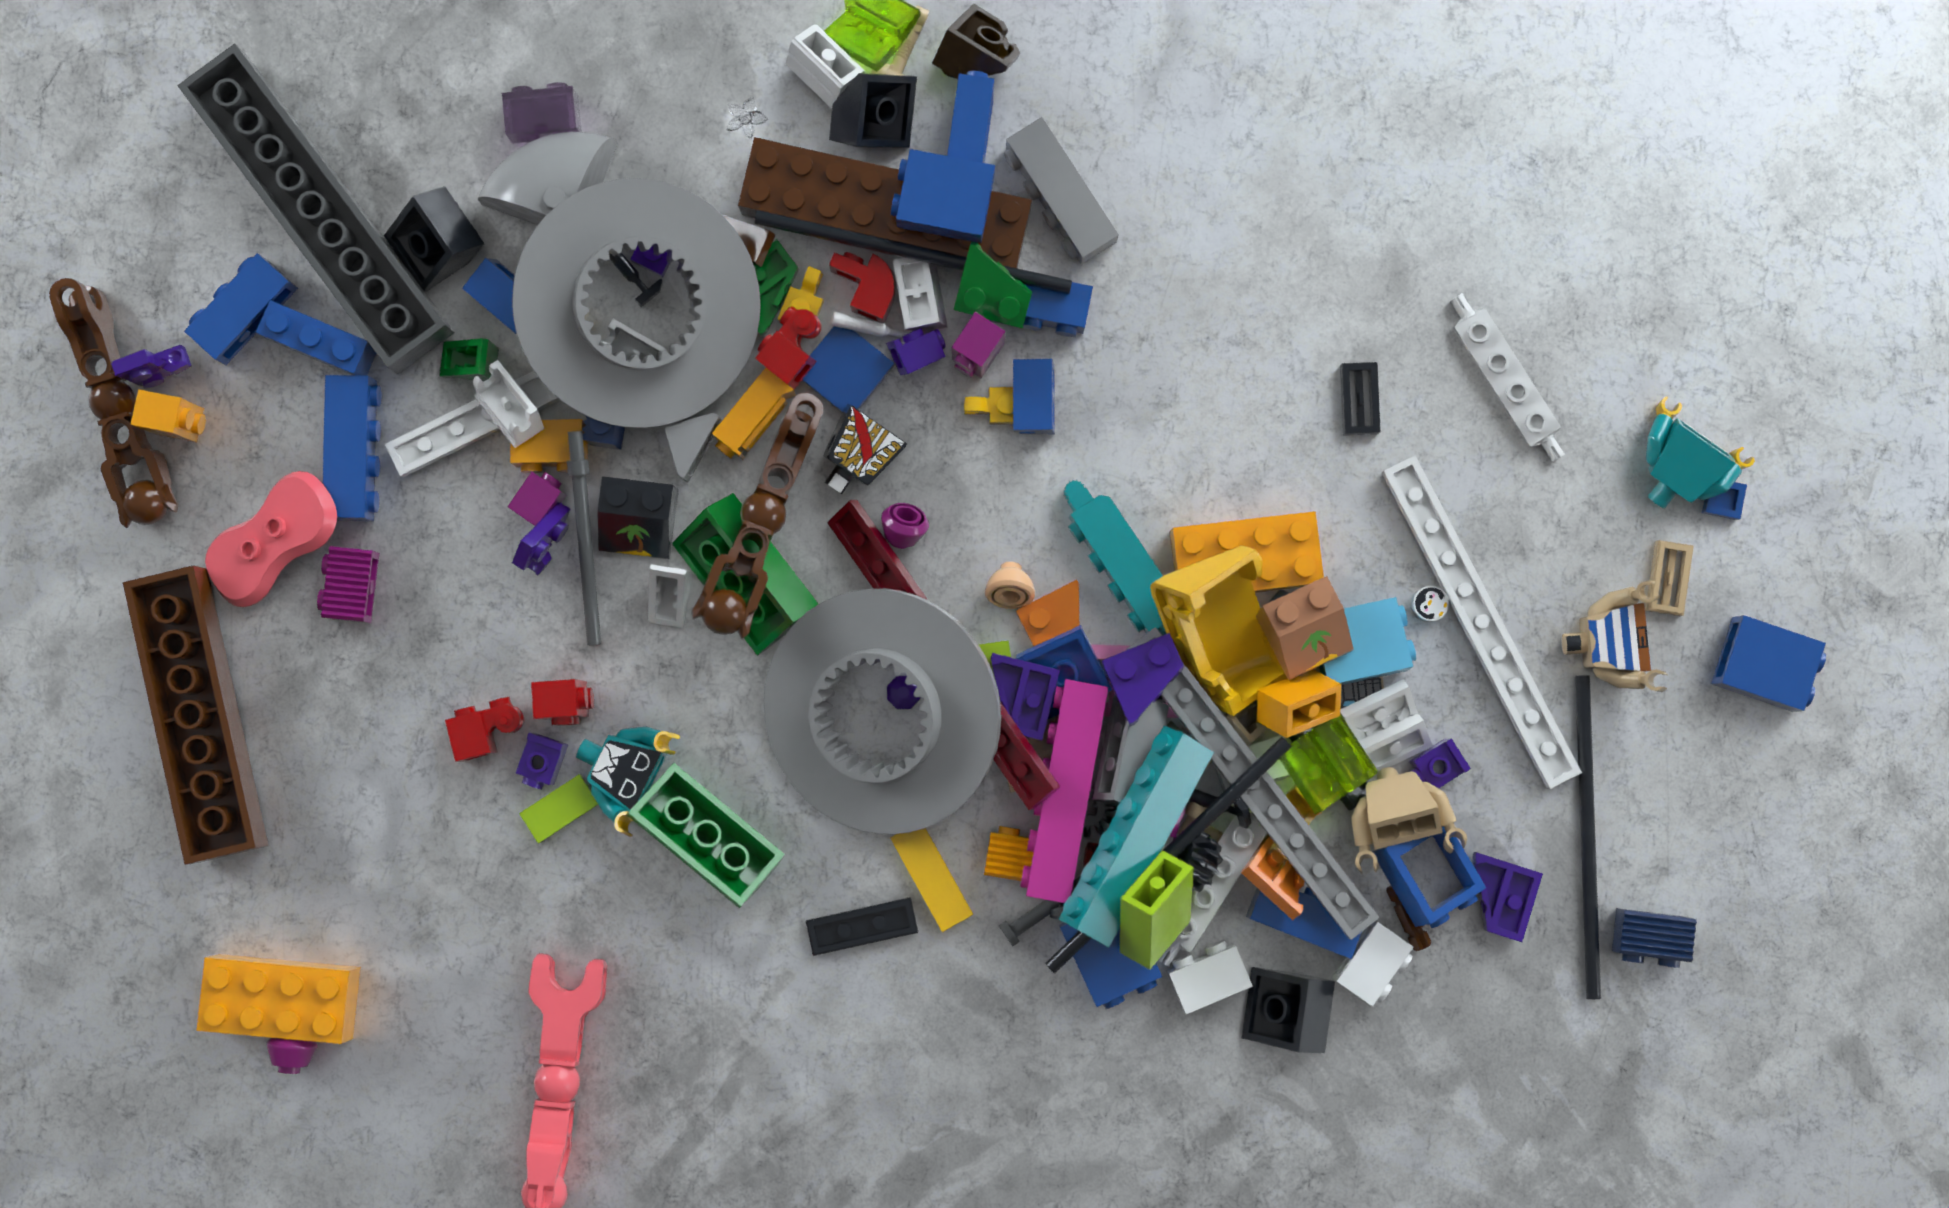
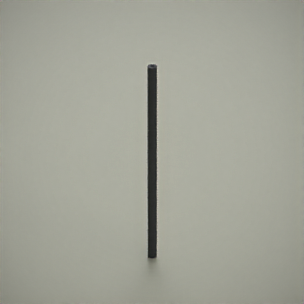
[755,210,1072,295]
[1575,675,1601,1000]
[1045,737,1292,973]

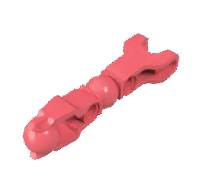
[521,953,607,1208]

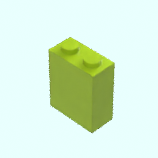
[1119,850,1193,970]

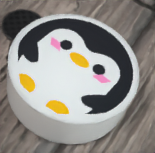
[1411,586,1449,622]

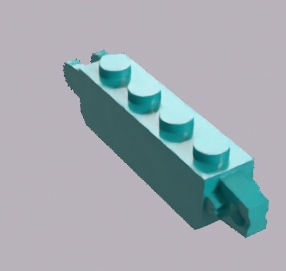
[1063,480,1166,636]

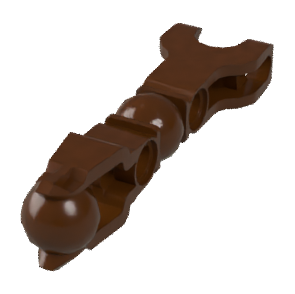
[49,278,178,528]
[691,393,823,639]

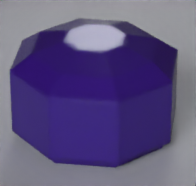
[887,676,920,709]

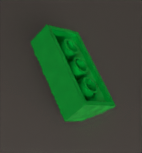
[672,493,818,656]
[627,763,785,909]

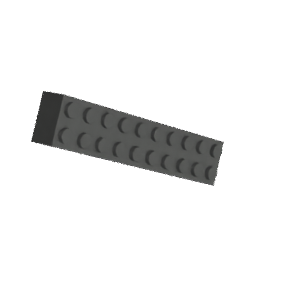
[177,43,455,374]

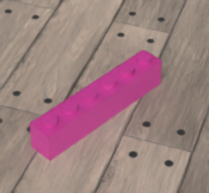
[1020,679,1108,903]

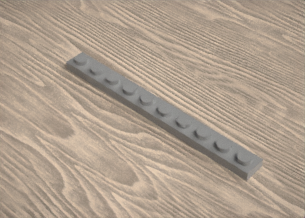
[1126,627,1380,940]

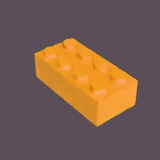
[1169,511,1324,593]
[196,954,361,1044]

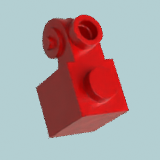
[755,306,822,389]
[445,697,524,762]

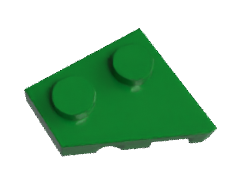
[753,239,799,337]
[953,241,1032,328]

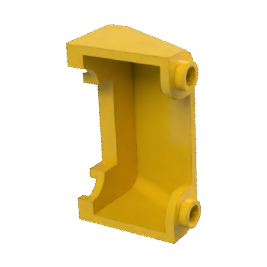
[1150,546,1287,716]

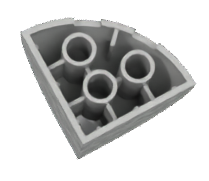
[478,132,618,225]

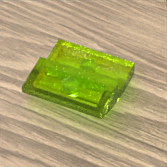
[824,0,921,72]
[1279,714,1379,814]

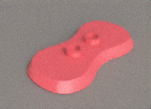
[205,471,337,607]

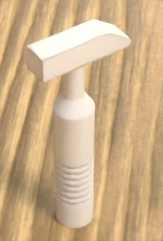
[831,312,912,343]

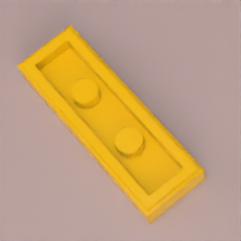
[890,828,973,932]

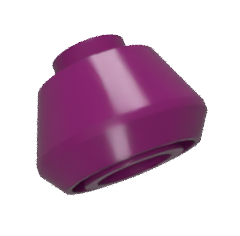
[881,503,929,549]
[266,1038,318,1074]

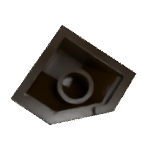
[932,4,1020,79]

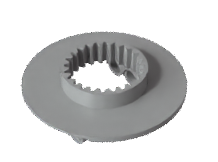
[512,178,760,428]
[764,588,1001,834]

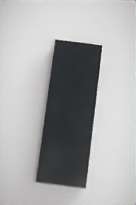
[806,897,919,956]

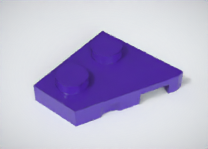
[991,653,1060,741]
[1472,852,1543,942]

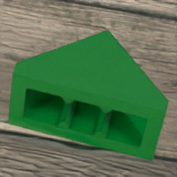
[439,338,499,382]

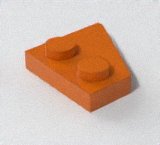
[1015,579,1079,647]
[1241,834,1304,920]

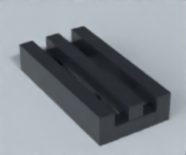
[1340,362,1381,436]

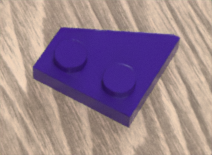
[1102,633,1184,727]

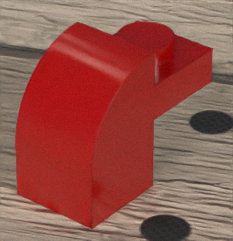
[829,252,895,324]

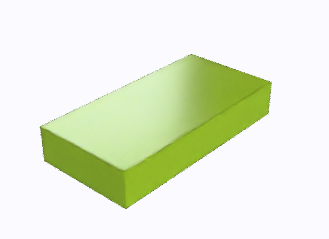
[519,774,598,843]

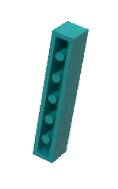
[1059,726,1214,947]

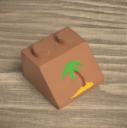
[1256,576,1354,681]

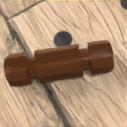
[1386,885,1431,951]

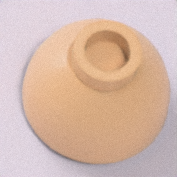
[985,562,1035,609]

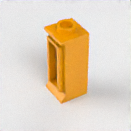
[712,368,796,460]

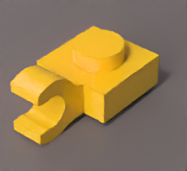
[778,266,824,321]
[964,387,1013,424]

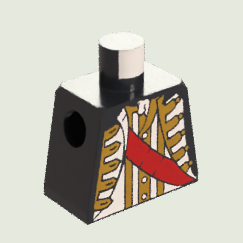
[823,404,907,494]

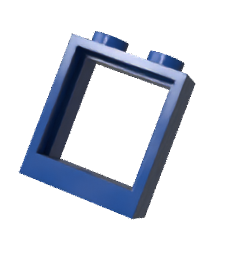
[947,71,994,163]
[1372,826,1486,928]

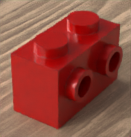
[531,679,594,726]

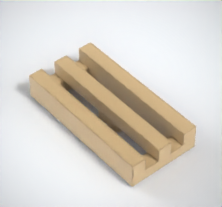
[1645,540,1694,616]

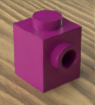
[507,472,567,526]

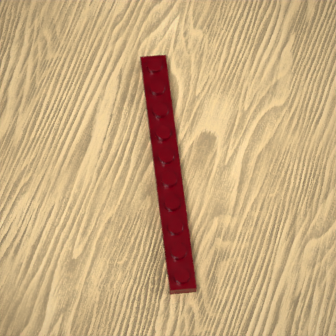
[827,500,1060,810]

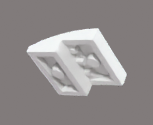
[1340,679,1433,777]

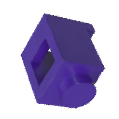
[886,328,946,376]
[516,732,569,789]
[1409,738,1471,788]

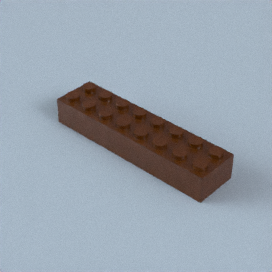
[738,137,1032,268]
[122,565,269,865]

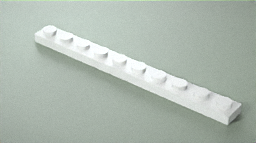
[1381,455,1582,789]

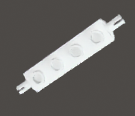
[1449,293,1565,462]
[1159,812,1267,967]

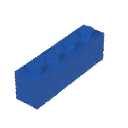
[323,375,382,521]

